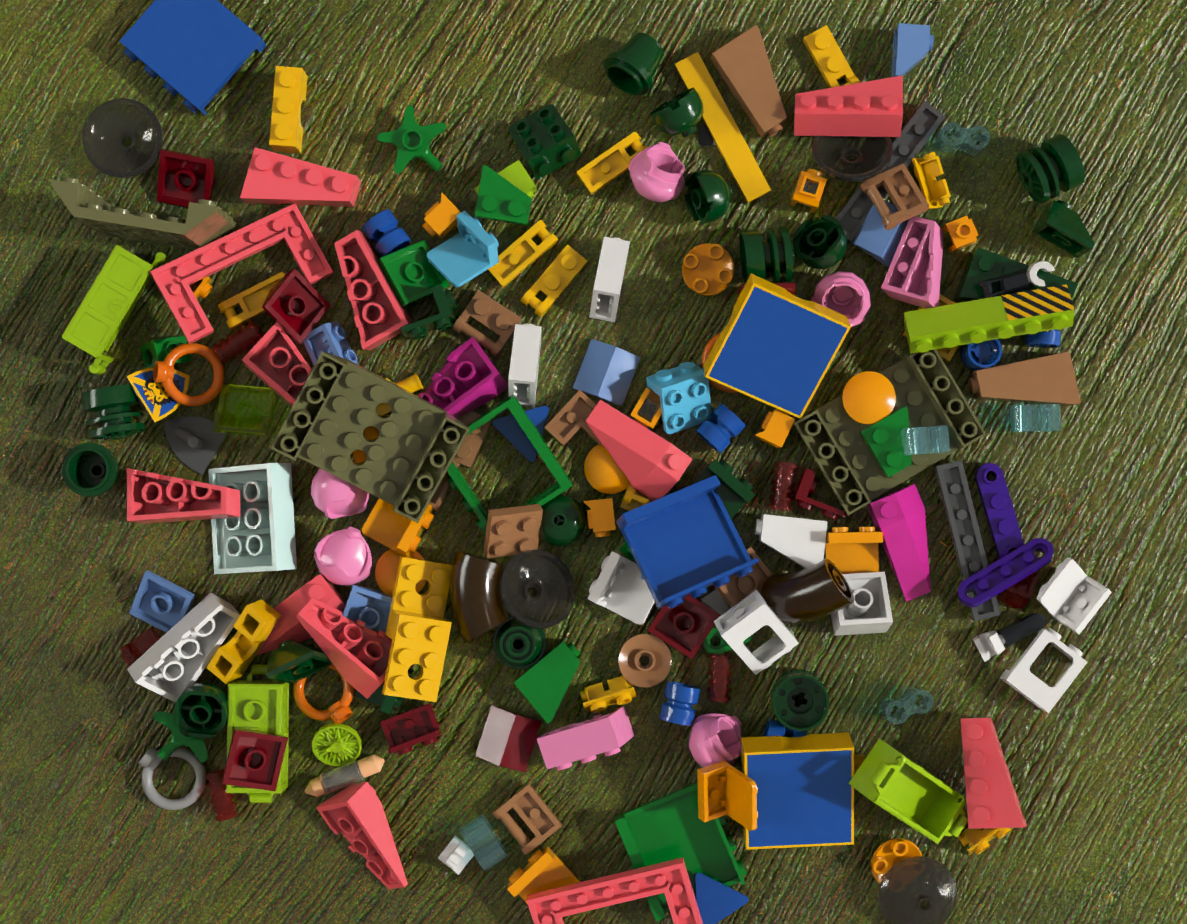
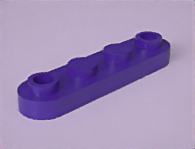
[975,463,1024,559]
[958,538,1054,607]

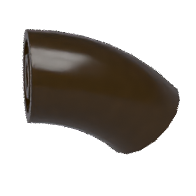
[450,550,509,643]
[760,559,854,624]

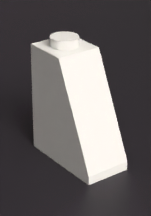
[589,237,630,322]
[508,323,542,408]
[755,514,828,569]

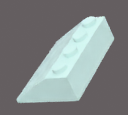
[208,463,297,574]

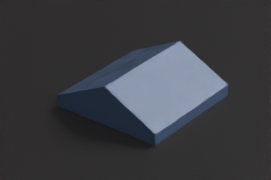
[852,200,909,268]
[573,339,641,407]
[129,570,194,633]
[342,585,392,632]

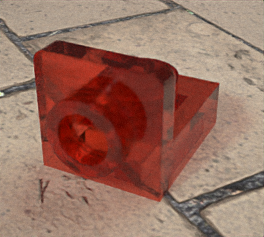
[998,572,1038,609]
[120,627,160,666]

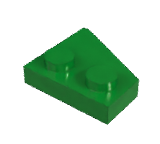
[474,165,532,226]
[860,406,912,478]

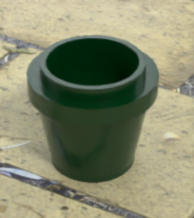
[604,33,664,95]
[62,443,119,497]
[493,615,546,669]

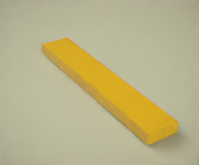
[674,52,771,204]

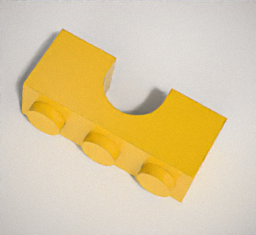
[269,66,308,154]
[206,599,282,684]

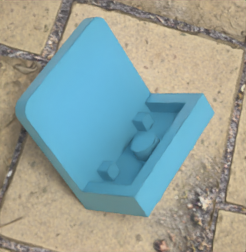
[427,210,499,287]
[646,362,712,434]

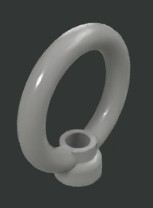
[138,746,206,810]

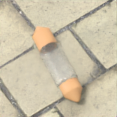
[305,754,385,797]

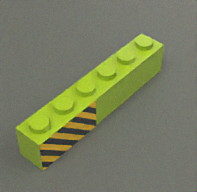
[904,284,1074,354]

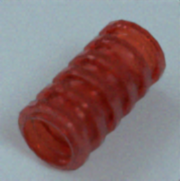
[213,320,263,363]
[768,461,798,511]
[707,652,732,703]
[205,769,239,821]

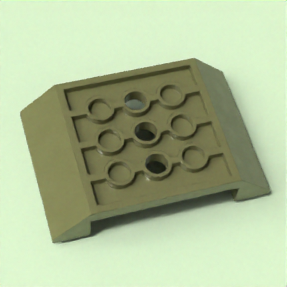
[51,177,240,250]
[793,349,987,516]
[270,351,470,523]

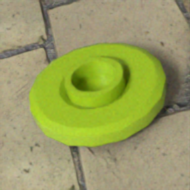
[312,723,362,766]

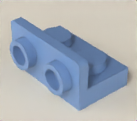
[303,322,359,365]

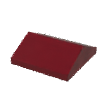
[156,149,215,207]
[262,268,331,344]
[647,595,721,659]
[475,705,542,772]
[221,729,288,791]

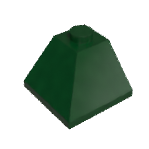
[1032,200,1095,258]
[266,640,333,684]

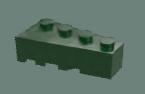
[953,247,1078,302]

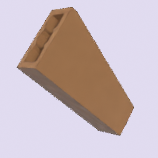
[710,25,787,138]
[968,351,1081,406]

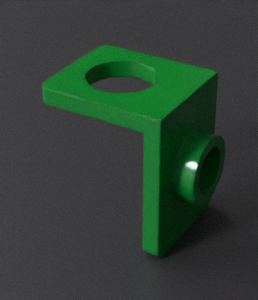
[140,336,191,369]

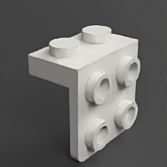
[588,551,655,625]
[1037,557,1112,634]

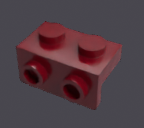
[380,702,442,756]

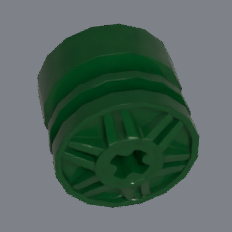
[1016,134,1085,204]
[739,226,795,283]
[81,384,146,441]
[771,668,830,731]

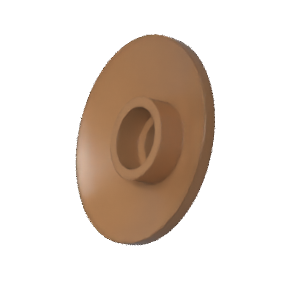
[618,634,672,688]

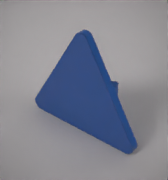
[492,405,549,462]
[695,872,749,924]

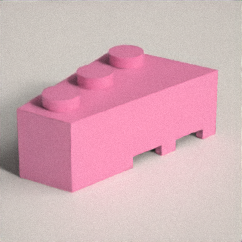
[881,216,944,308]
[537,706,635,771]

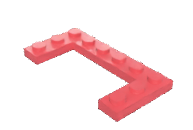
[150,203,333,344]
[526,858,703,924]

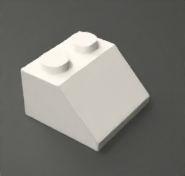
[831,572,893,636]

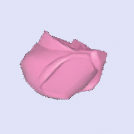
[628,142,685,202]
[811,271,871,327]
[311,468,369,519]
[314,527,372,586]
[689,713,741,768]

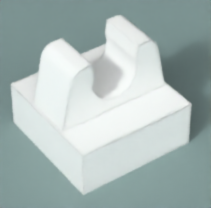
[438,835,476,875]

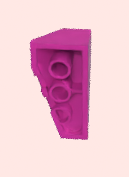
[418,337,508,418]
[866,484,931,602]

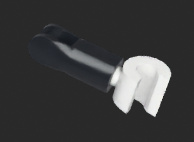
[978,261,1055,299]
[973,613,1046,662]

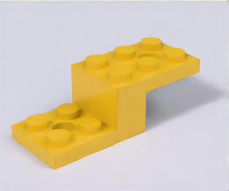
[382,556,452,702]

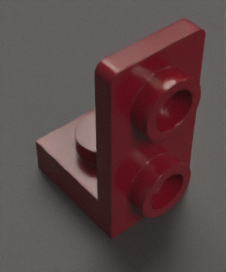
[792,468,846,520]

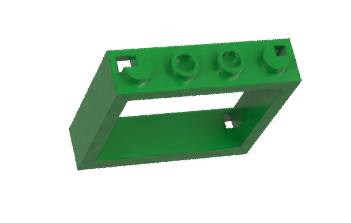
[446,394,573,534]

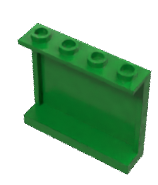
[614,782,747,922]

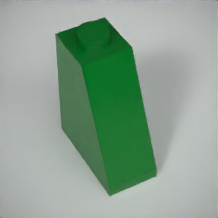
[514,640,581,724]

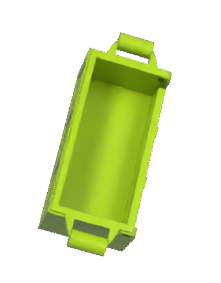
[62,245,171,375]
[226,664,290,803]
[848,738,968,844]

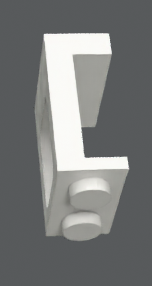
[714,589,799,675]
[1000,627,1087,713]

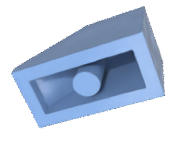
[891,23,934,77]

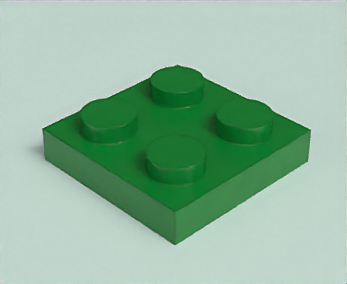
[377,240,450,308]

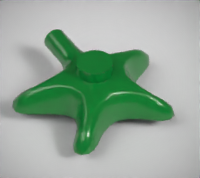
[377,105,446,174]
[153,711,208,762]

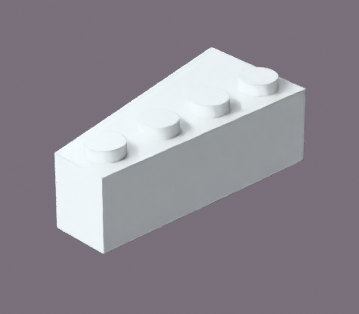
[127,592,240,703]

